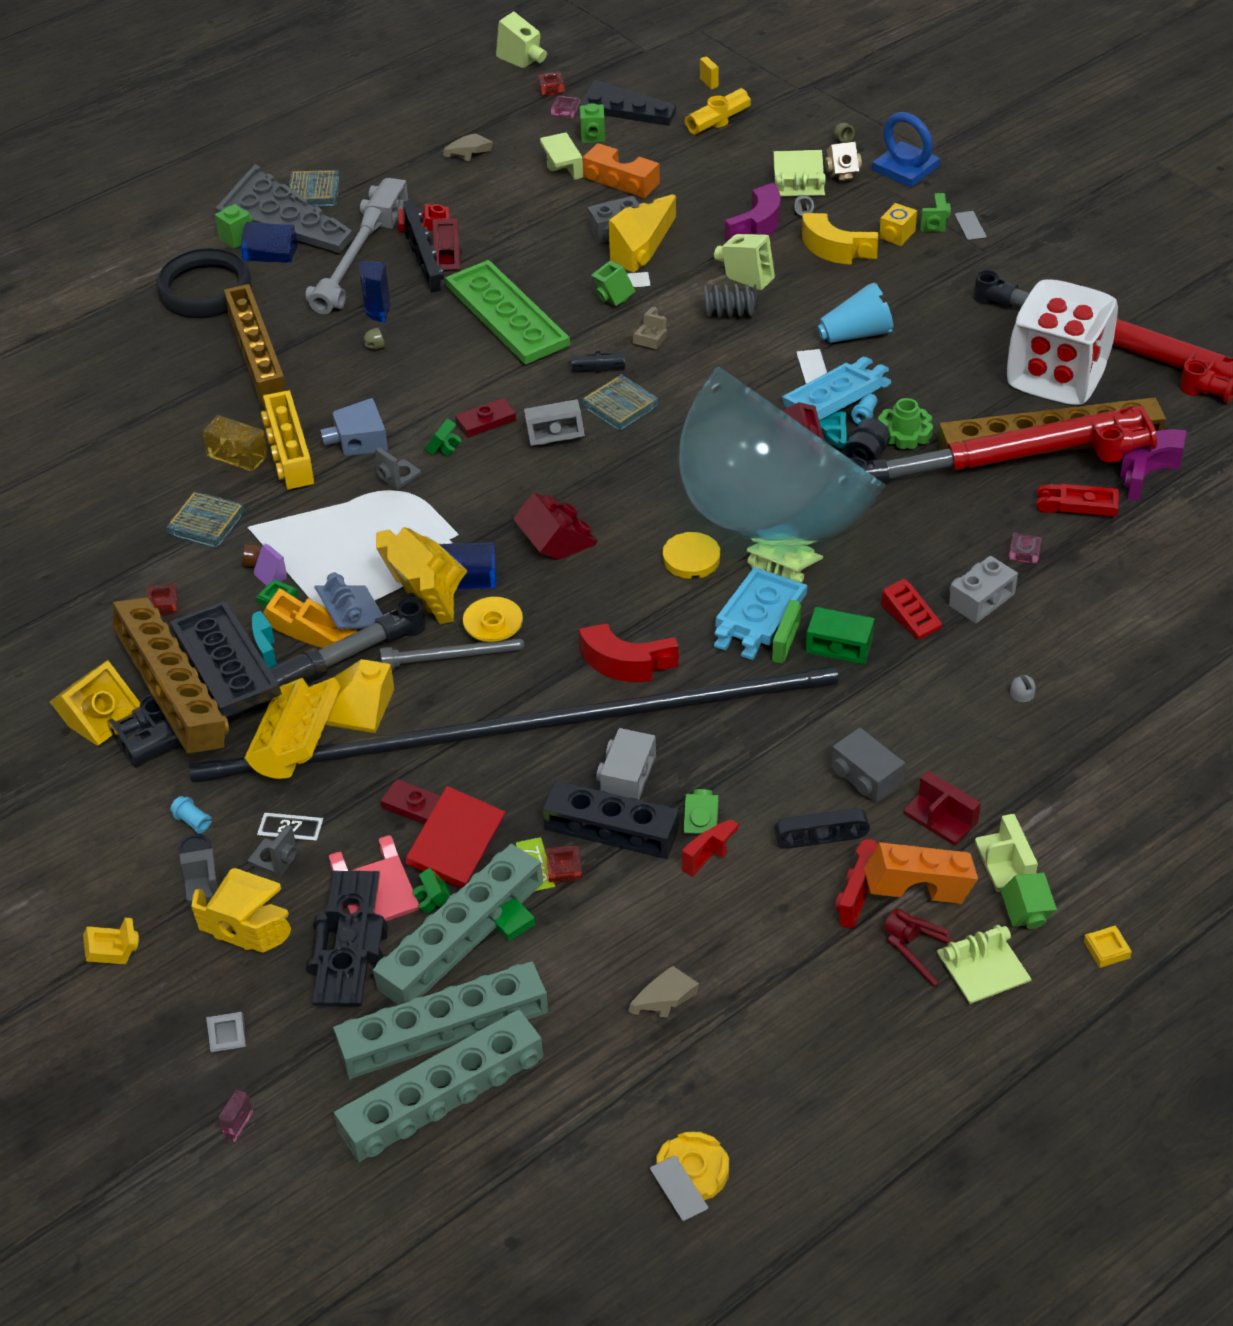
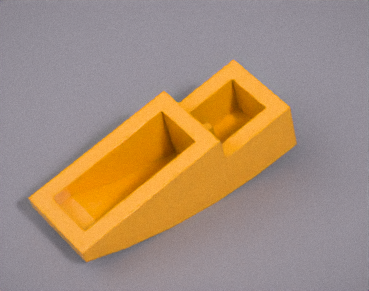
[263,588,359,648]

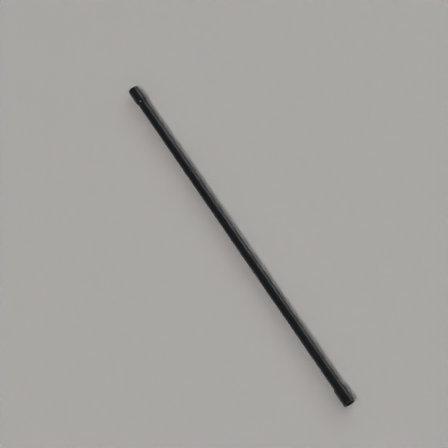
[190,666,838,782]

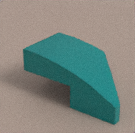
[819,412,846,449]
[252,611,277,668]

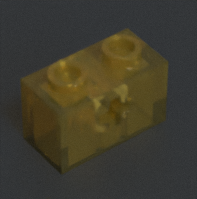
[202,415,268,472]

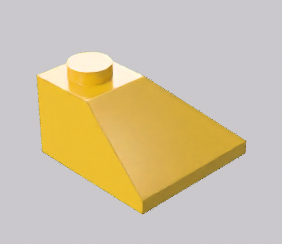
[325,659,394,733]
[50,660,140,746]

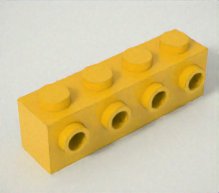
[261,390,315,490]

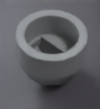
[794,195,814,216]
[1010,675,1036,702]

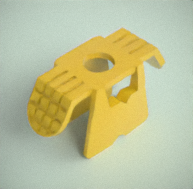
[191,868,291,953]

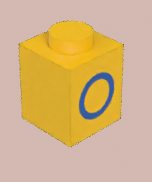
[879,203,917,246]

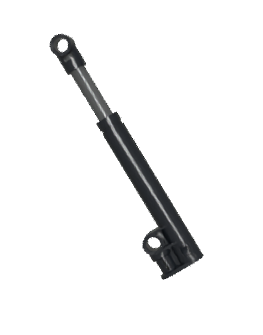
[107,597,426,768]

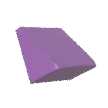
[254,543,287,586]

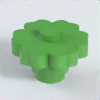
[878,398,933,449]

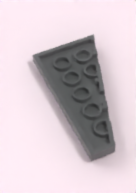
[215,164,353,254]

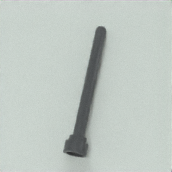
[380,638,525,671]

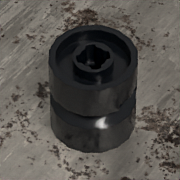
[843,418,891,462]

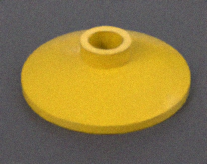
[463,597,523,642]

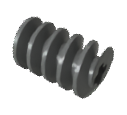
[704,284,757,318]

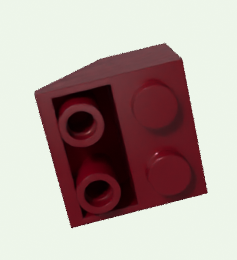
[513,492,598,560]

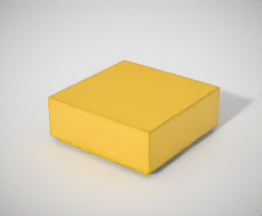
[700,56,719,89]
[1084,925,1132,968]

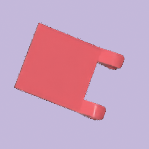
[329,835,420,921]

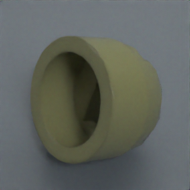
[834,123,855,143]
[364,327,385,350]

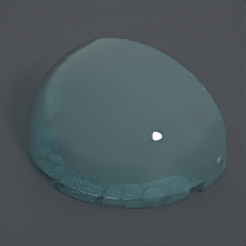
[679,366,886,546]

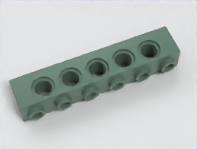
[373,843,543,1005]
[333,961,548,1079]
[334,1009,543,1162]

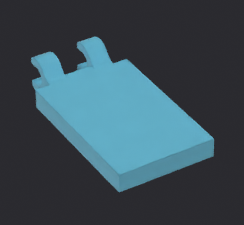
[782,357,891,420]
[714,567,807,660]

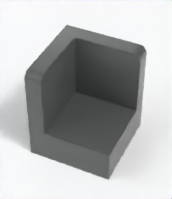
[180,848,219,904]

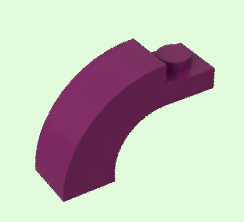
[725,183,781,242]
[1120,429,1186,501]

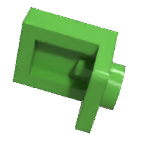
[920,193,951,232]
[684,789,719,835]

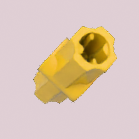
[685,88,751,135]

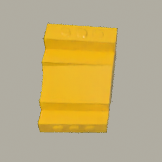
[376,527,467,624]

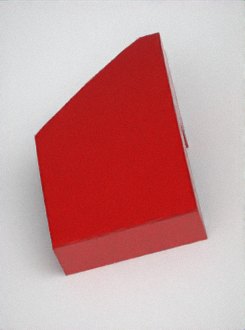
[682,820,739,877]

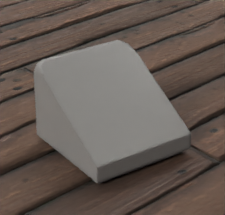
[206,1012,246,1052]

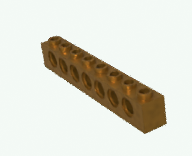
[938,397,1166,455]
[112,597,229,754]

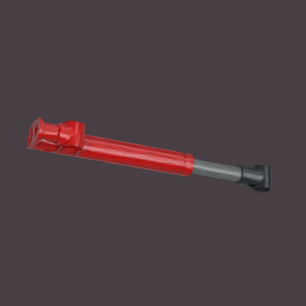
[973,270,1233,404]
[841,405,1157,496]

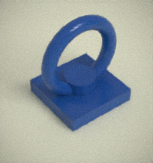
[872,112,940,188]

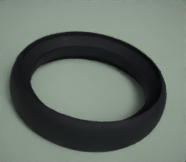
[157,248,251,318]

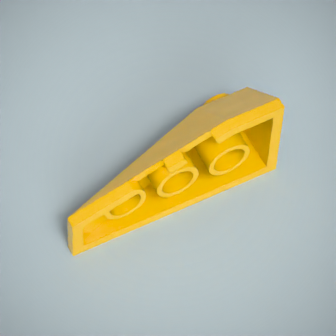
[609,194,676,273]

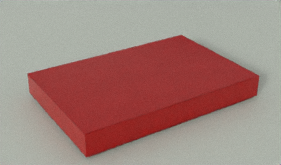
[405,786,505,889]

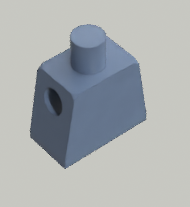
[320,398,388,456]

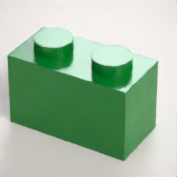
[806,607,875,664]

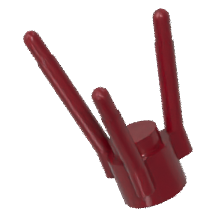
[884,908,955,986]

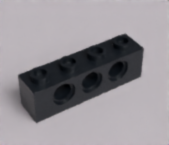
[543,781,679,859]

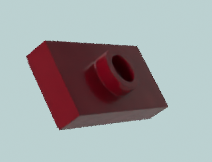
[455,398,516,438]
[380,779,441,825]

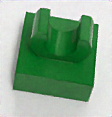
[424,418,462,457]
[412,868,451,914]

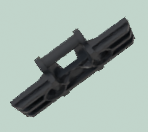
[306,870,388,1007]

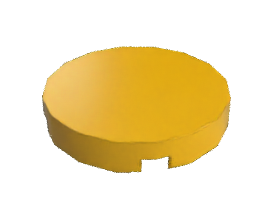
[663,532,720,579]
[657,1132,729,1200]

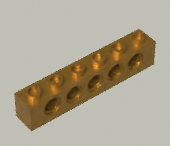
[224,284,286,407]

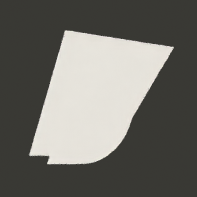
[247,490,465,608]

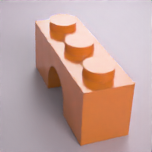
[582,143,660,198]
[864,842,978,904]

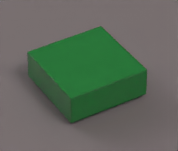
[256,579,298,607]
[490,897,535,942]

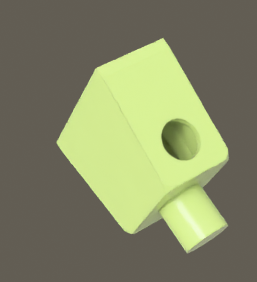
[496,12,547,68]
[714,234,775,290]

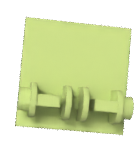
[773,150,825,197]
[747,535,823,583]
[937,925,1031,1004]

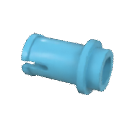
[851,393,878,424]
[170,796,212,834]

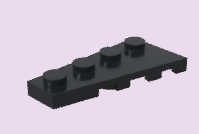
[580,80,676,126]
[403,199,444,293]

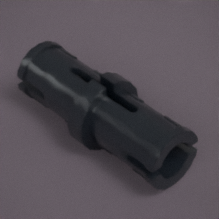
[571,351,625,372]

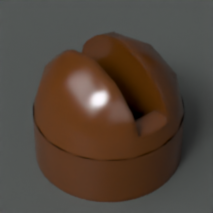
[242,543,261,567]

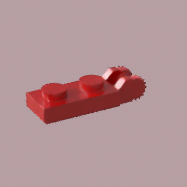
[1036,484,1119,517]
[835,839,878,929]

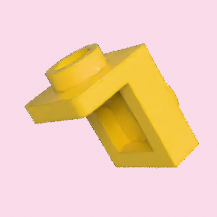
[83,918,139,964]

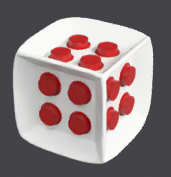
[1007,280,1118,405]

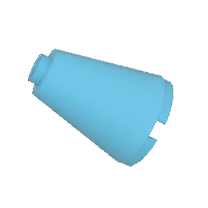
[817,282,894,343]

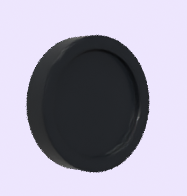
[178,834,212,855]

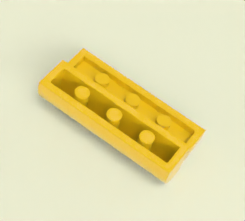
[245,677,341,779]

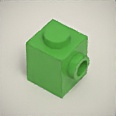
[580,103,605,143]
[215,204,254,249]
[591,260,636,306]
[1001,873,1057,929]

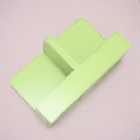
[540,132,583,180]
[975,814,1038,892]

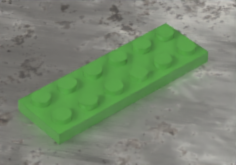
[445,260,570,365]

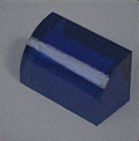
[241,222,298,263]
[359,261,391,323]
[439,542,497,589]

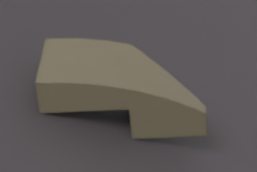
[443,134,493,161]
[633,307,667,349]
[628,966,699,1018]

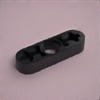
[774,808,870,849]

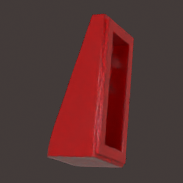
[881,579,942,640]

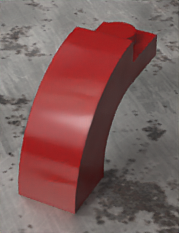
[578,623,679,682]

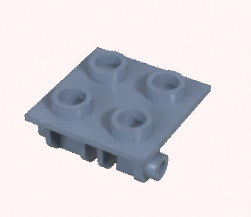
[314,572,383,629]

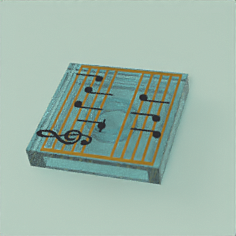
[289,170,340,206]
[582,374,659,431]
[166,491,245,548]

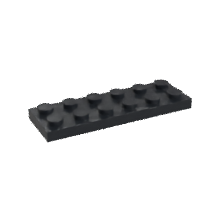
[170,600,282,717]

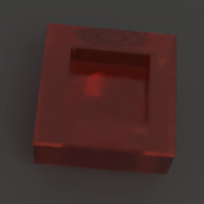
[538,71,565,95]
[146,583,178,614]
[546,845,582,882]

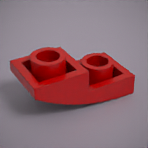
[397,204,450,232]

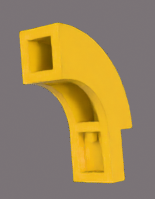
[802,213,878,265]

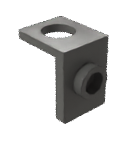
[375,447,421,490]
[248,825,298,877]

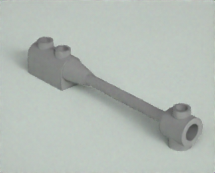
[306,178,408,314]

